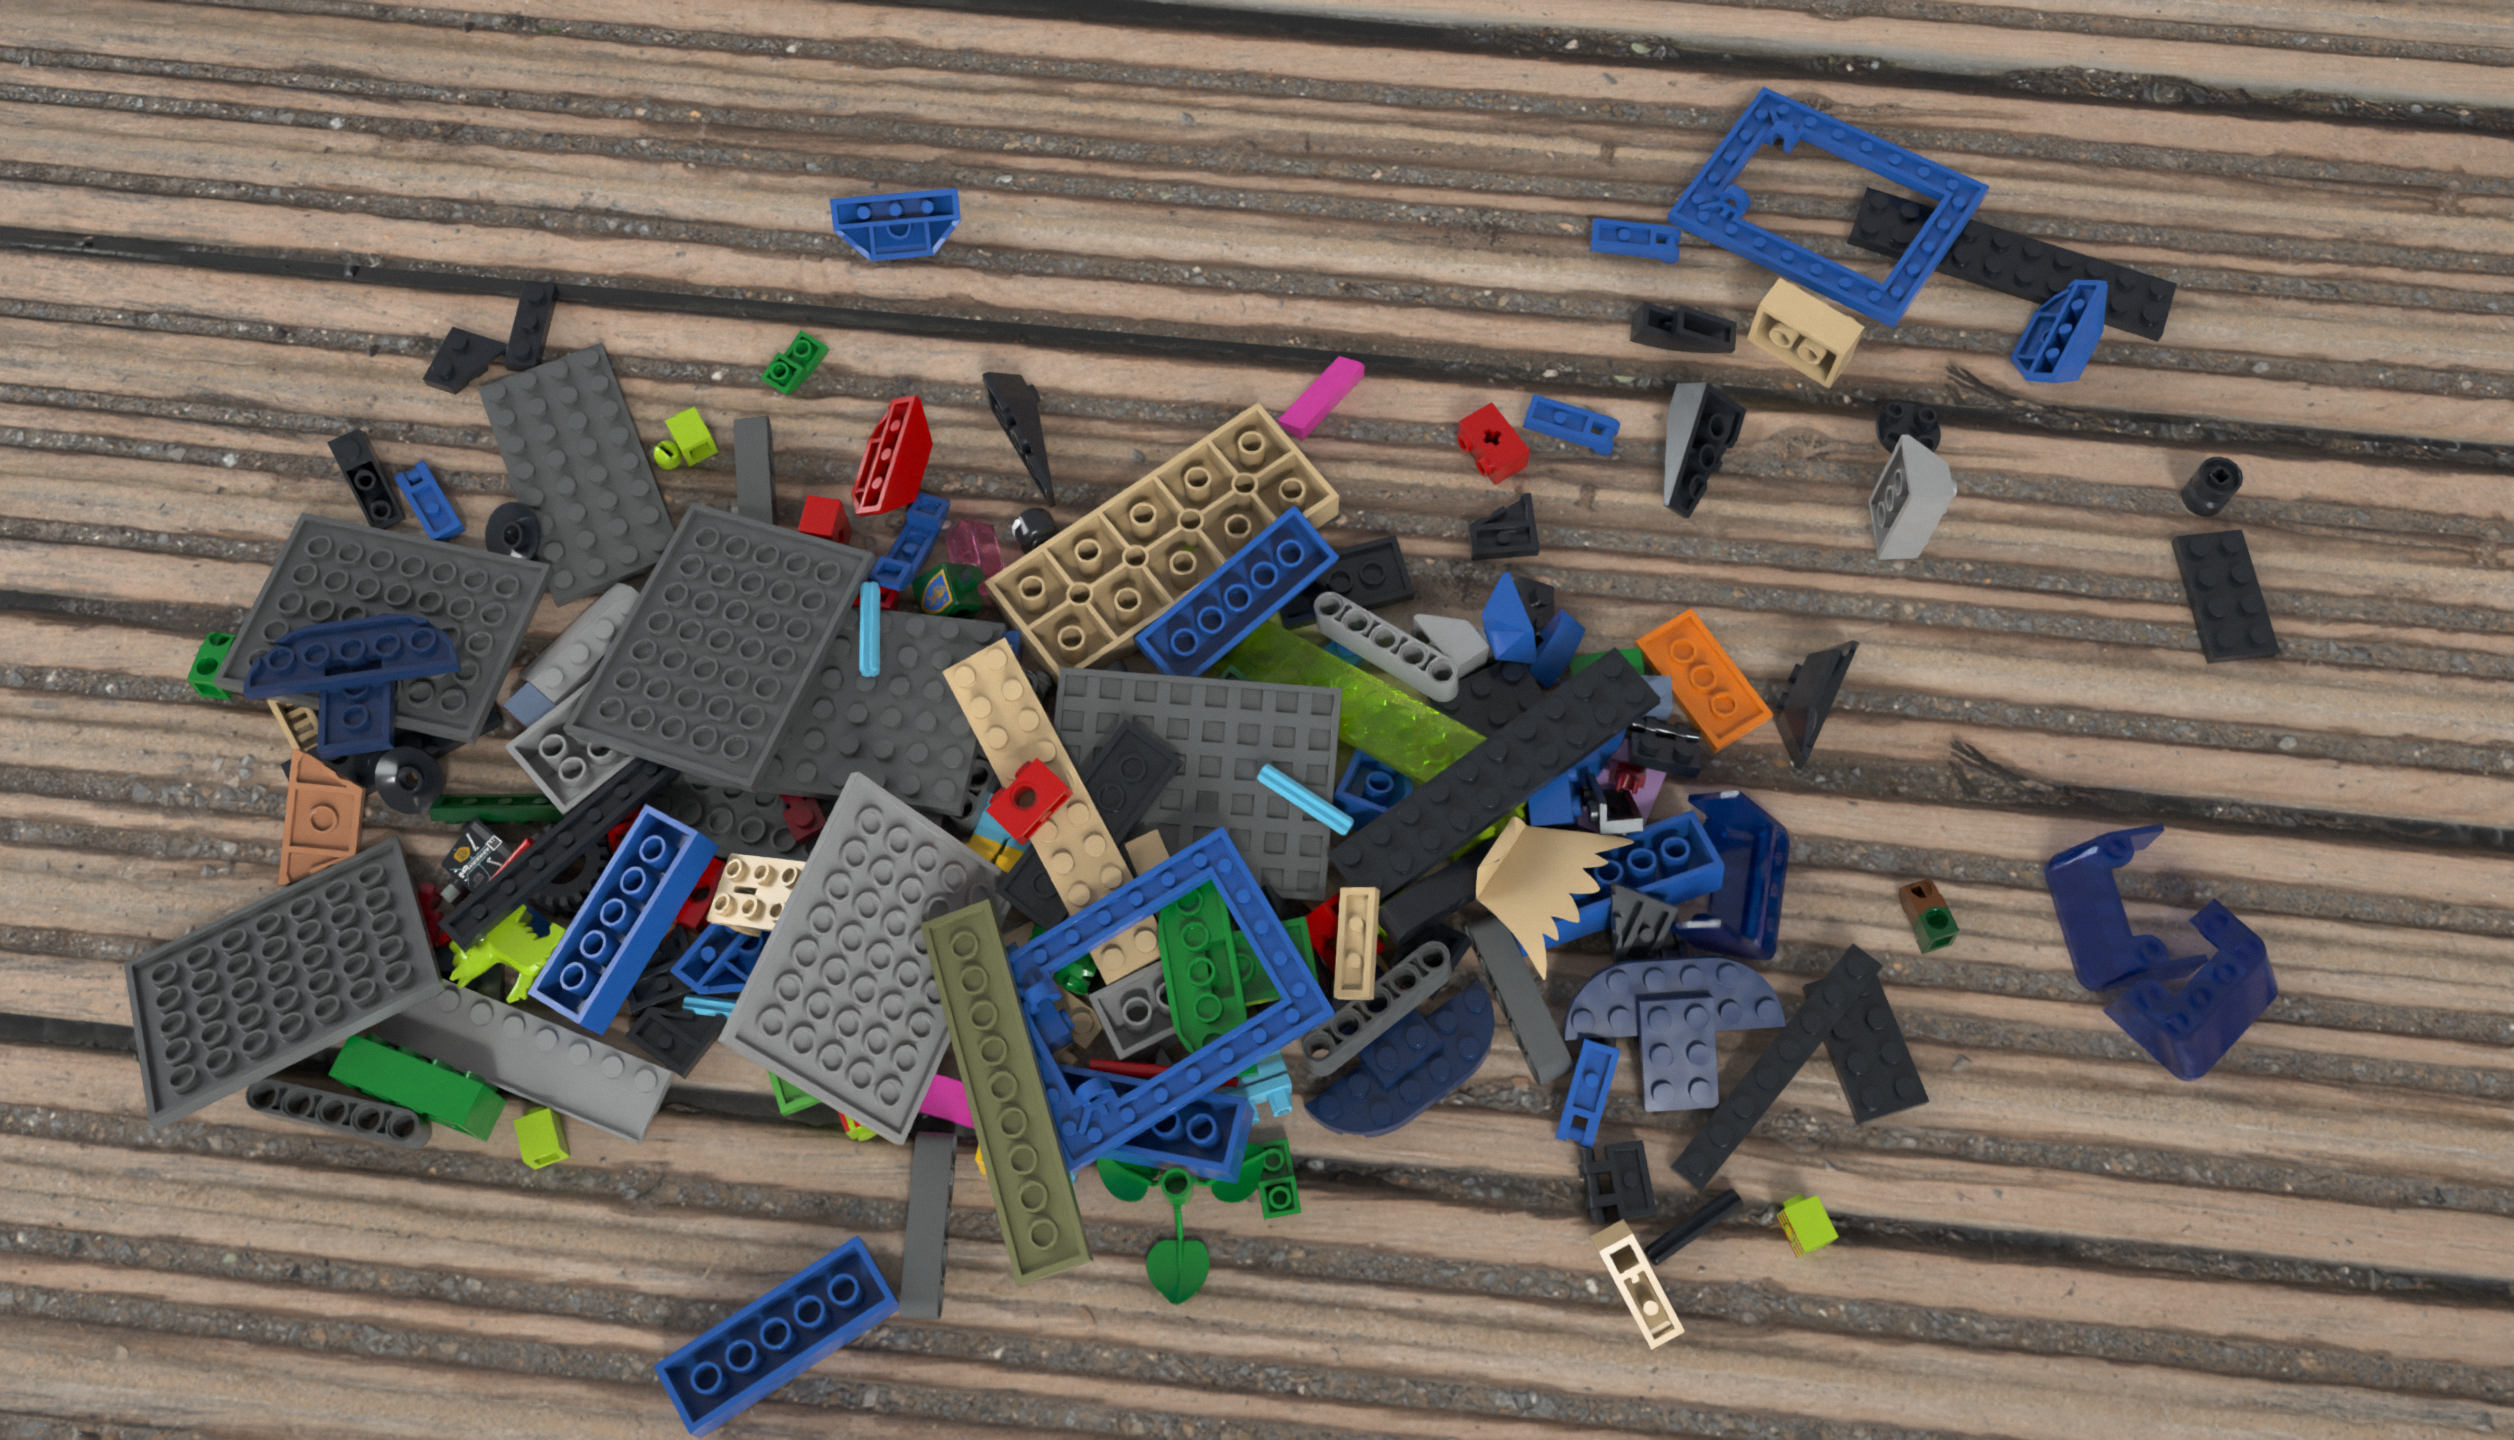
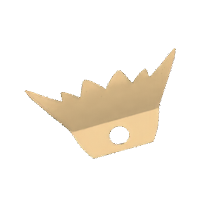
[1476,816,1634,980]

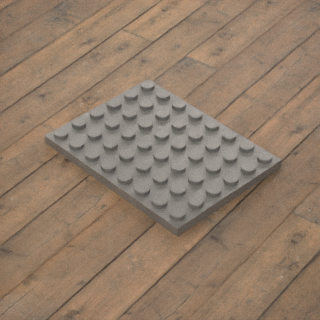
[717,772,1012,1145]

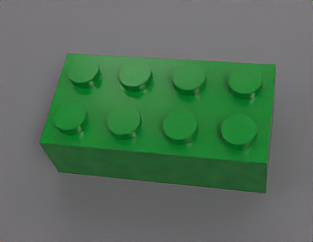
[328,1033,507,1142]

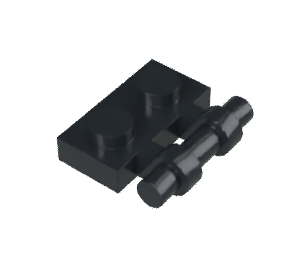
[1628,716,1701,779]
[1578,1140,1657,1226]

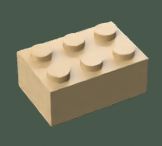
[1747,278,1865,389]

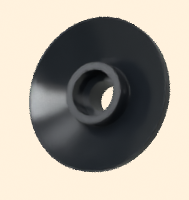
[485,502,541,560]
[374,745,444,814]

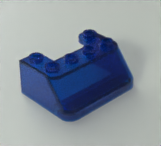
[2103,898,2278,1082]

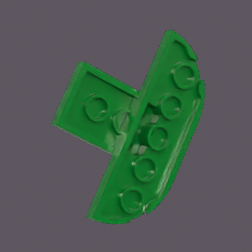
[1158,880,1320,1077]

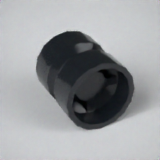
[2182,456,2243,517]

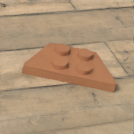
[278,749,366,885]

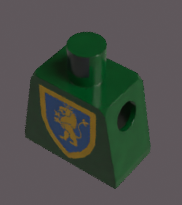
[911,562,985,620]

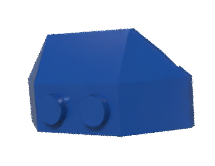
[830,188,961,261]
[2010,279,2108,383]
[670,923,771,994]

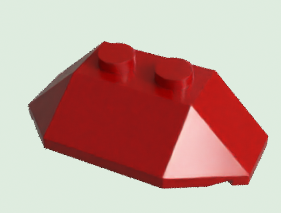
[851,395,933,517]

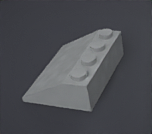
[504,681,638,817]

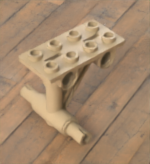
[707,853,806,937]

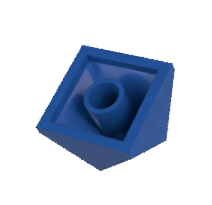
[1481,572,1538,663]

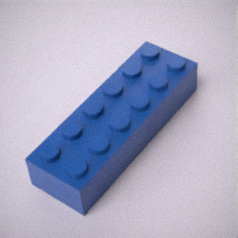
[1134,505,1339,677]
[527,804,720,1036]
[1510,810,1724,957]
[1058,1064,1255,1184]
[653,1235,900,1438]

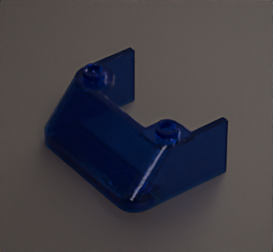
[1669,790,1790,960]
[2044,824,2208,992]

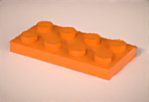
[1634,608,1773,753]

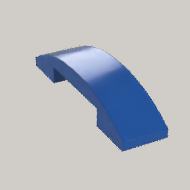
[867,492,950,591]

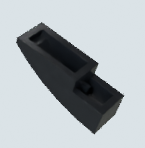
[1630,302,1737,353]

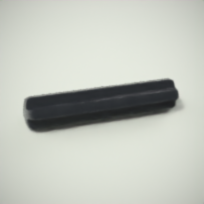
[1644,1189,1743,1266]

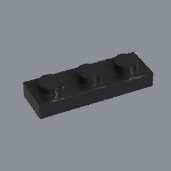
[503,282,559,372]

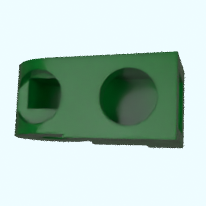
[187,632,237,700]

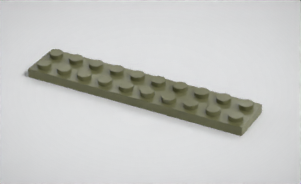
[920,899,1094,1287]

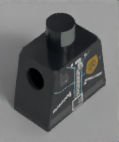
[440,818,514,908]

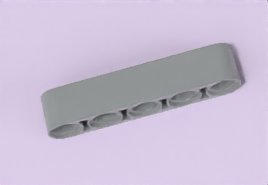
[1314,592,1459,702]

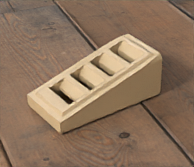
[267,699,318,751]

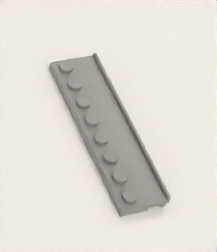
[374,979,675,1145]

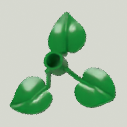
[1097,1143,1267,1305]

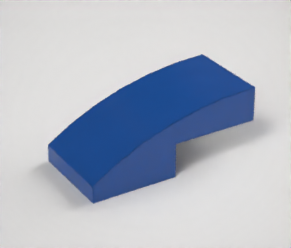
[1525,608,1586,689]

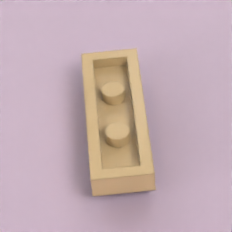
[1334,887,1380,1000]

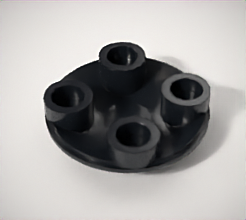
[1876,401,1941,454]

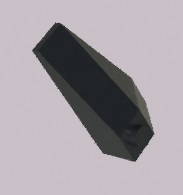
[982,372,1056,508]
[1663,382,1747,518]

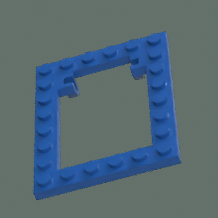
[1667,87,1989,328]
[1008,826,1336,1173]

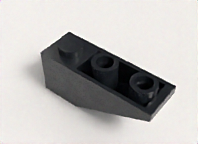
[327,429,406,529]

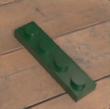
[429,794,565,825]

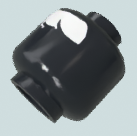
[1012,508,1060,555]

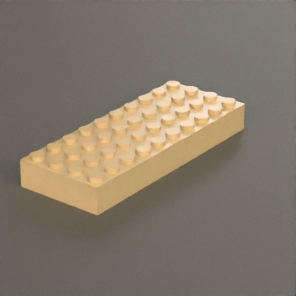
[985,402,1339,687]

